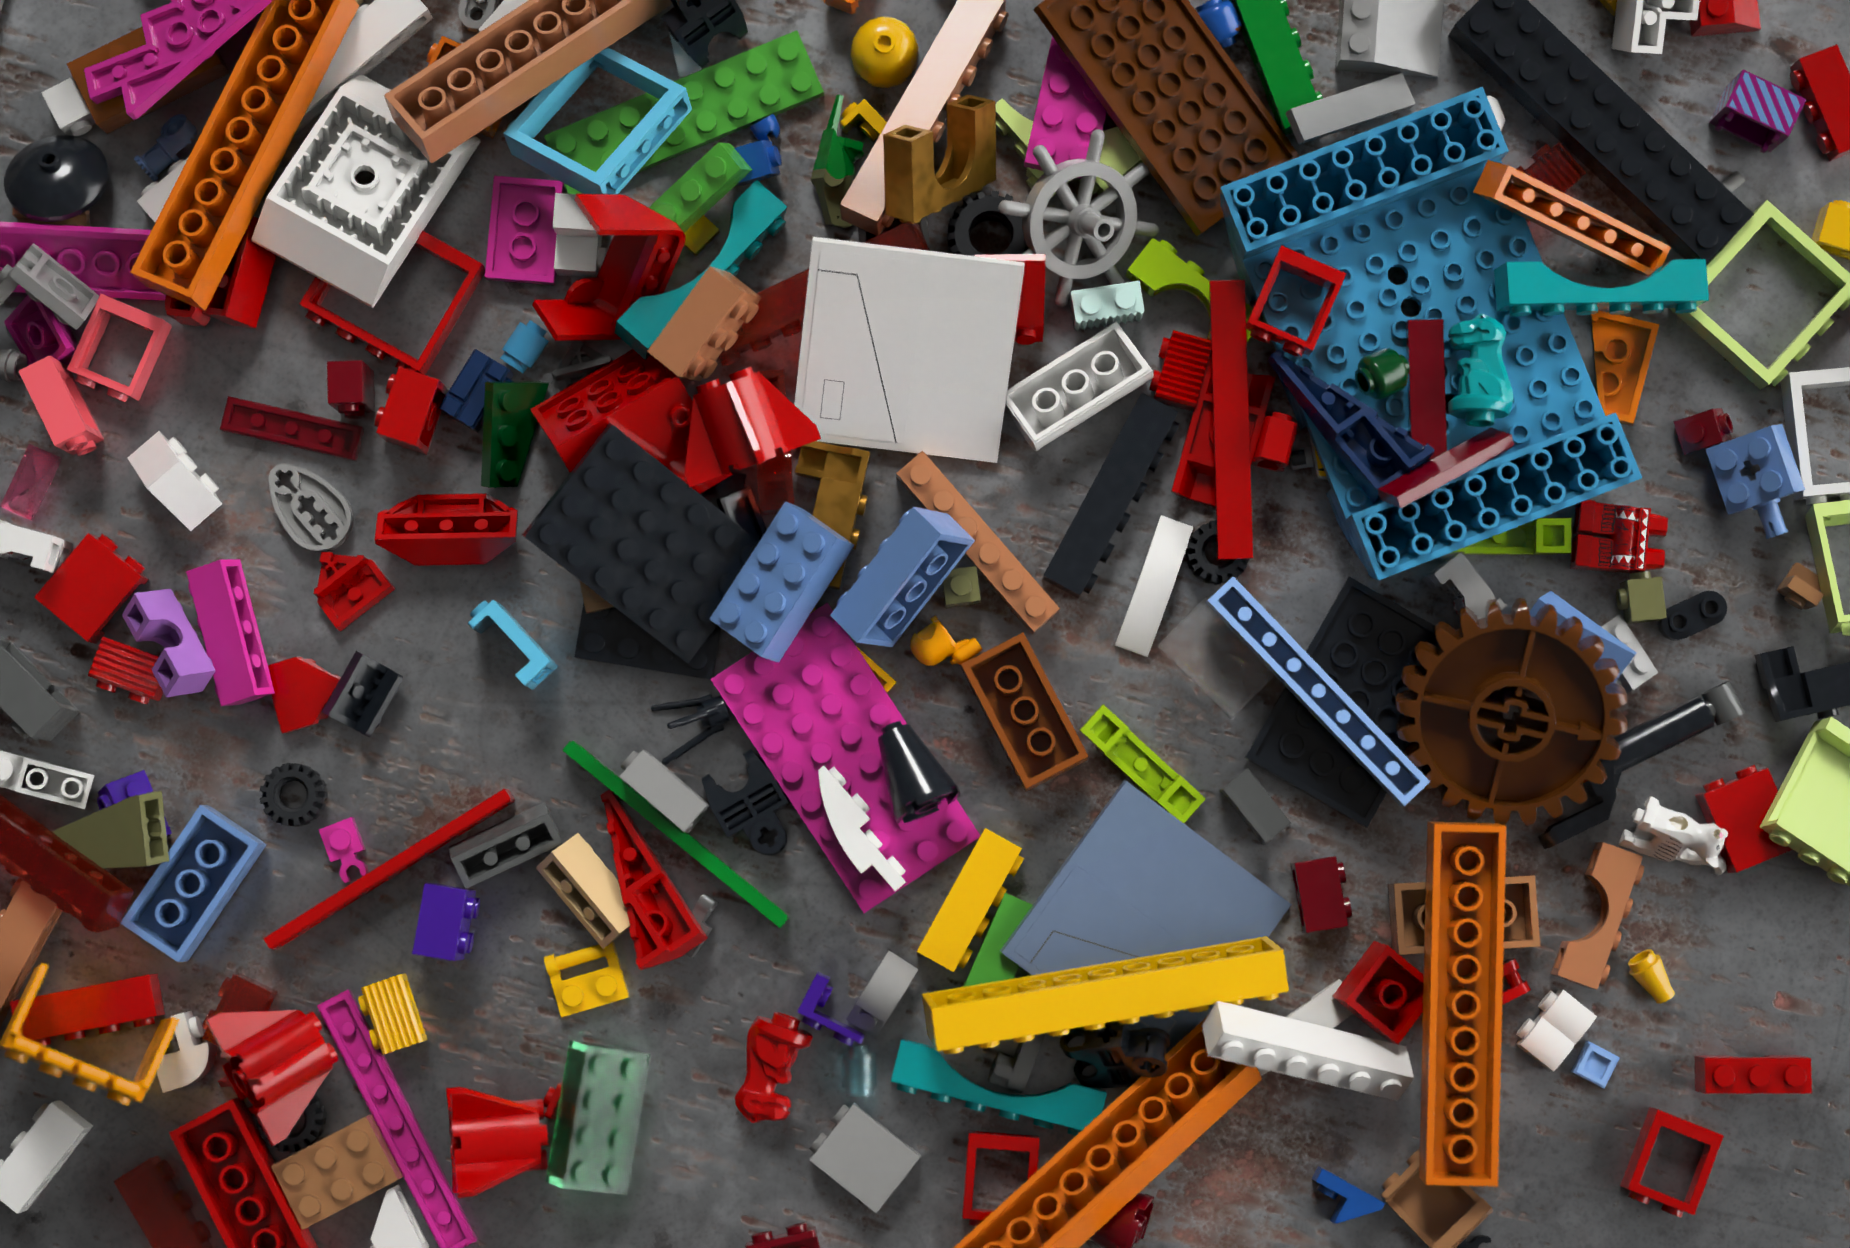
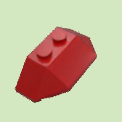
[374,493,518,566]

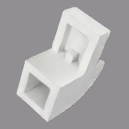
[157,1011,216,1093]

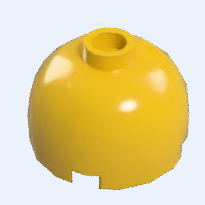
[851,16,919,88]

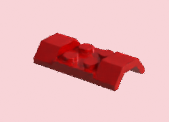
[1171,359,1275,508]

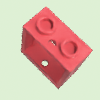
[67,294,172,403]
[18,355,104,456]

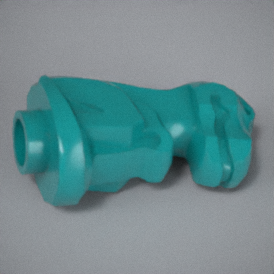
[1448,314,1513,427]

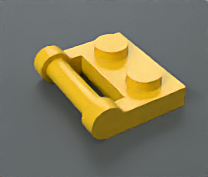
[544,941,630,1018]

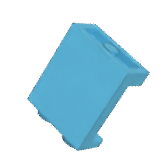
[468,599,558,689]

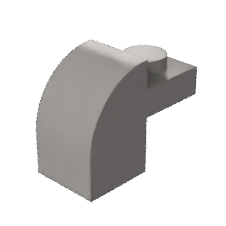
[846,951,918,1038]

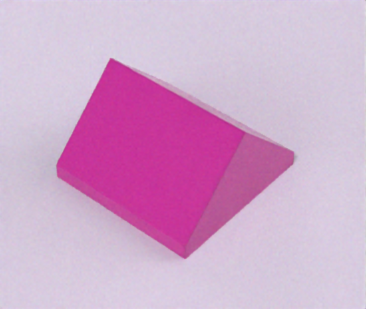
[4,295,78,366]

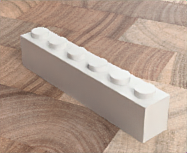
[1202,1001,1414,1101]

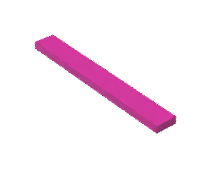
[317,989,477,1248]

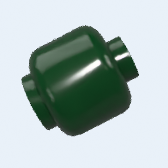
[1355,348,1410,400]

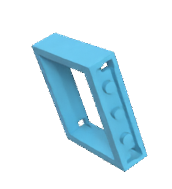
[503,47,692,194]

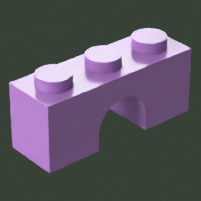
[122,589,216,697]

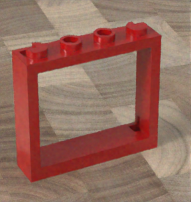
[299,230,485,375]

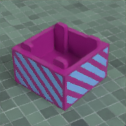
[1709,69,1807,153]

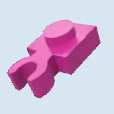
[319,817,369,883]

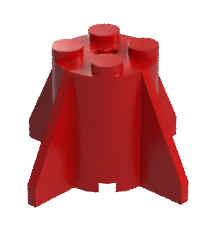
[684,366,821,488]
[205,1010,338,1146]
[446,1087,548,1198]

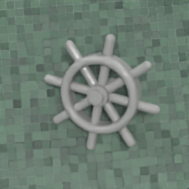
[998,129,1159,307]

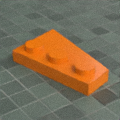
[1591,310,1660,426]

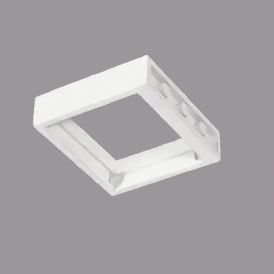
[1780,367,1850,505]

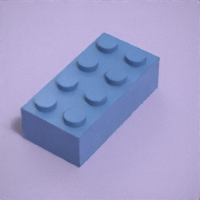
[710,501,854,663]
[830,507,975,647]
[120,805,267,963]

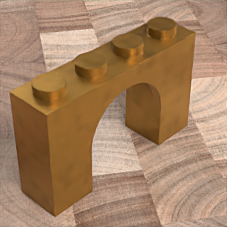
[883,94,996,224]

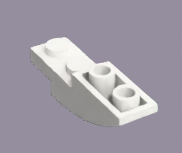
[0,750,95,809]
[818,766,906,891]

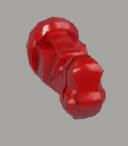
[735,1012,813,1123]

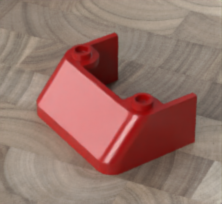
[532,194,686,341]

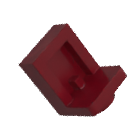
[1674,408,1733,455]

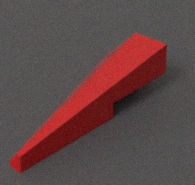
[600,789,708,970]

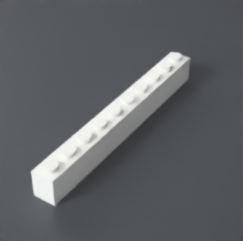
[137,0,433,222]

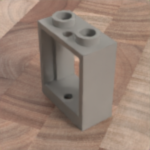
[619,750,711,833]

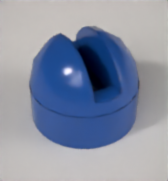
[750,114,780,141]

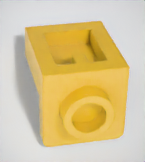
[839,99,887,142]

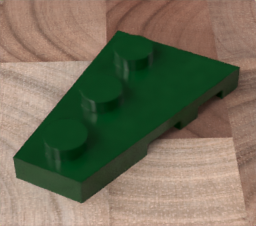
[481,381,549,488]

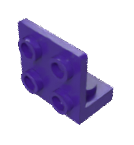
[797,971,865,1047]

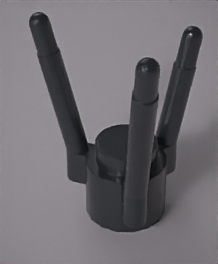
[651,694,731,765]

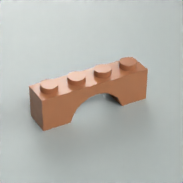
[1551,842,1644,990]

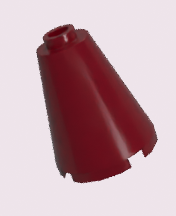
[1089,1193,1154,1248]

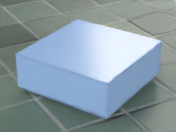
[1571,1041,1620,1089]

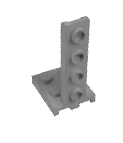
[0,243,99,330]

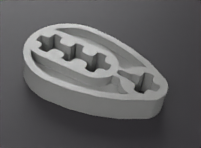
[268,463,354,552]

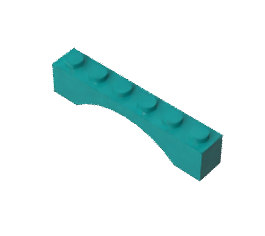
[614,180,787,360]
[1494,259,1709,316]
[891,1038,1107,1136]

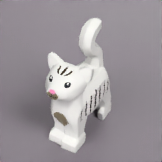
[1618,796,1728,875]

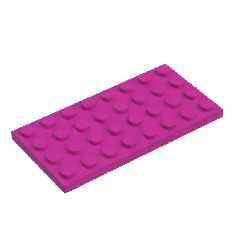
[710,603,981,913]

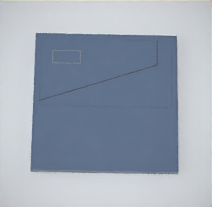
[1000,780,1292,1054]

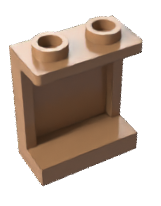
[1380,1148,1493,1248]

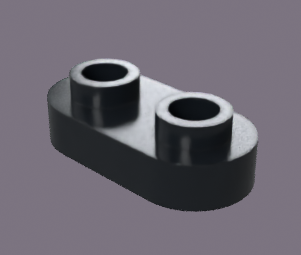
[1658,591,1727,641]

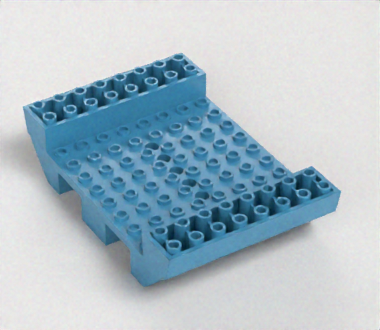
[1220,86,1642,581]

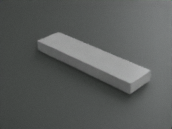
[1286,73,1416,145]

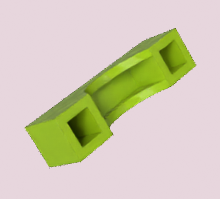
[1125,238,1262,343]

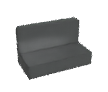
[1220,768,1291,845]

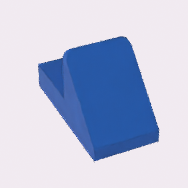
[1312,1166,1385,1224]

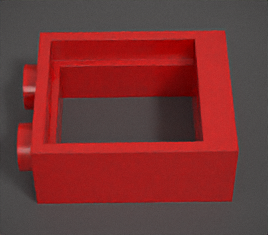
[1244,245,1347,357]
[1620,1107,1724,1218]
[962,1130,1040,1226]

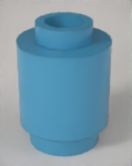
[500,320,549,373]

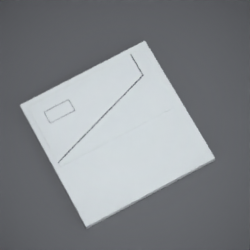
[794,237,1025,463]

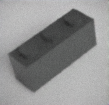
[449,802,563,889]

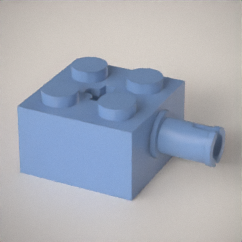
[1705,424,1805,539]

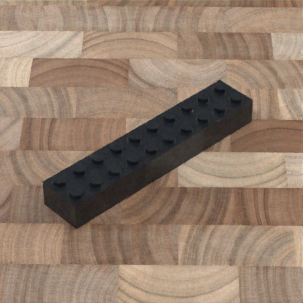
[1448,0,1754,264]

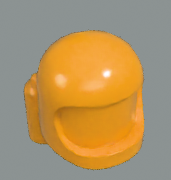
[910,615,983,666]

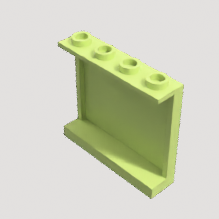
[1760,717,1850,887]

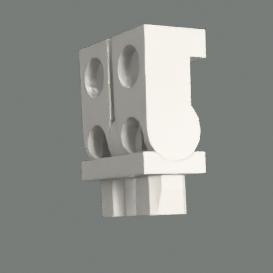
[0,520,73,574]

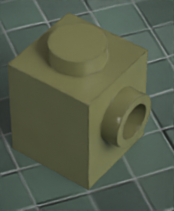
[1616,572,1667,624]

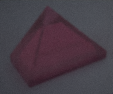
[0,444,62,521]

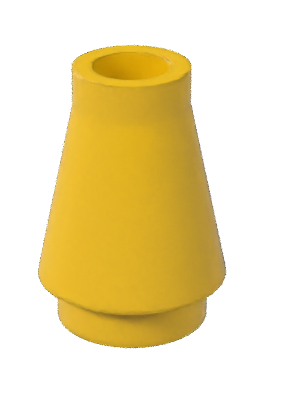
[1628,949,1675,1004]

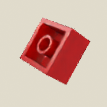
[374,367,449,455]
[1332,941,1424,1045]

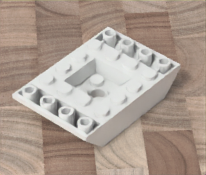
[251,74,480,308]

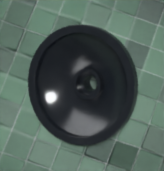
[4,135,109,222]

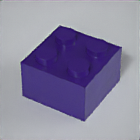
[412,883,480,961]

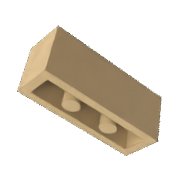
[536,833,630,949]

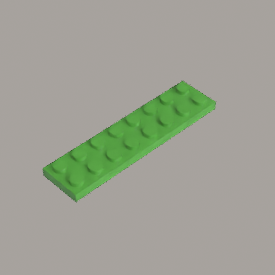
[544,30,824,194]

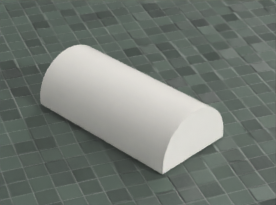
[1005,321,1154,451]

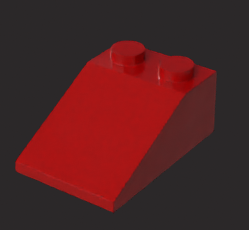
[975,254,1046,345]

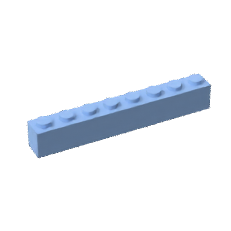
[1205,576,1430,806]

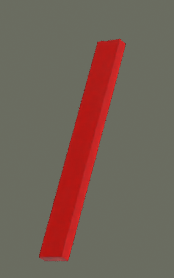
[1209,280,1253,560]
[263,788,515,949]

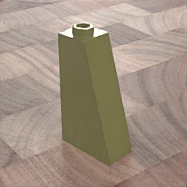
[41,791,169,871]

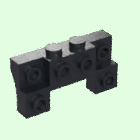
[1754,646,1850,722]

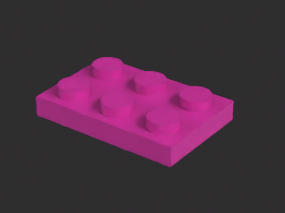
[485,176,564,285]

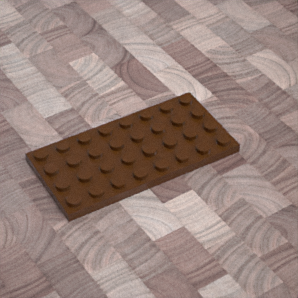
[1033,0,1300,237]

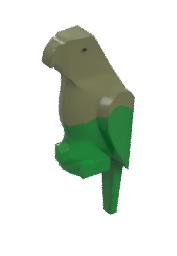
[811,95,864,228]

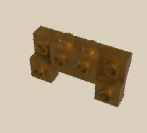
[795,441,870,589]

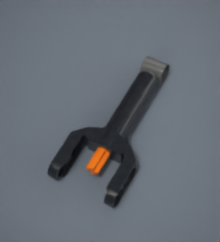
[1538,681,1745,849]

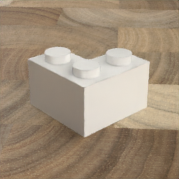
[1612,0,1700,54]
[553,193,607,278]
[127,431,222,531]

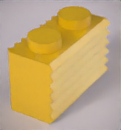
[358,973,427,1055]

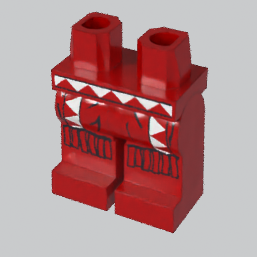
[1570,500,1668,573]

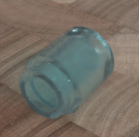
[841,1045,877,1097]

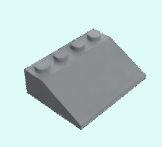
[1335,0,1443,78]

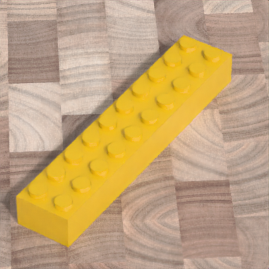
[922,936,1289,1054]

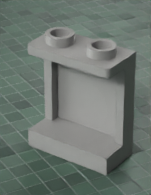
[809,1102,920,1213]

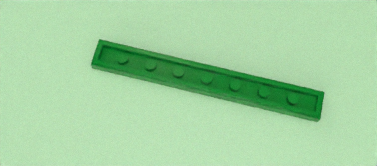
[562,741,789,928]

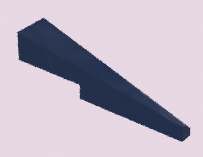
[1268,349,1435,504]

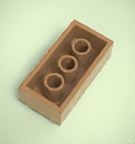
[1388,875,1540,955]

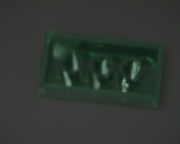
[545,1040,651,1195]

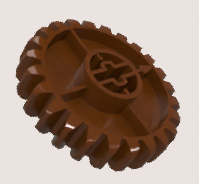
[1395,598,1628,825]

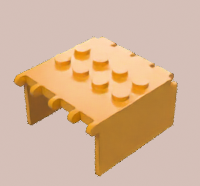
[0,963,179,1106]

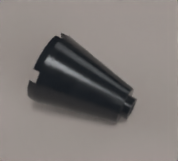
[878,721,960,823]

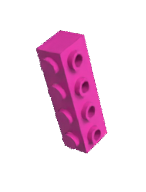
[186,559,275,706]

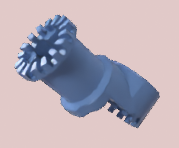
[134,114,197,182]

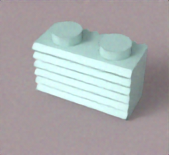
[1069,281,1144,331]

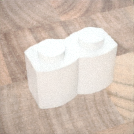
[1516,990,1597,1072]

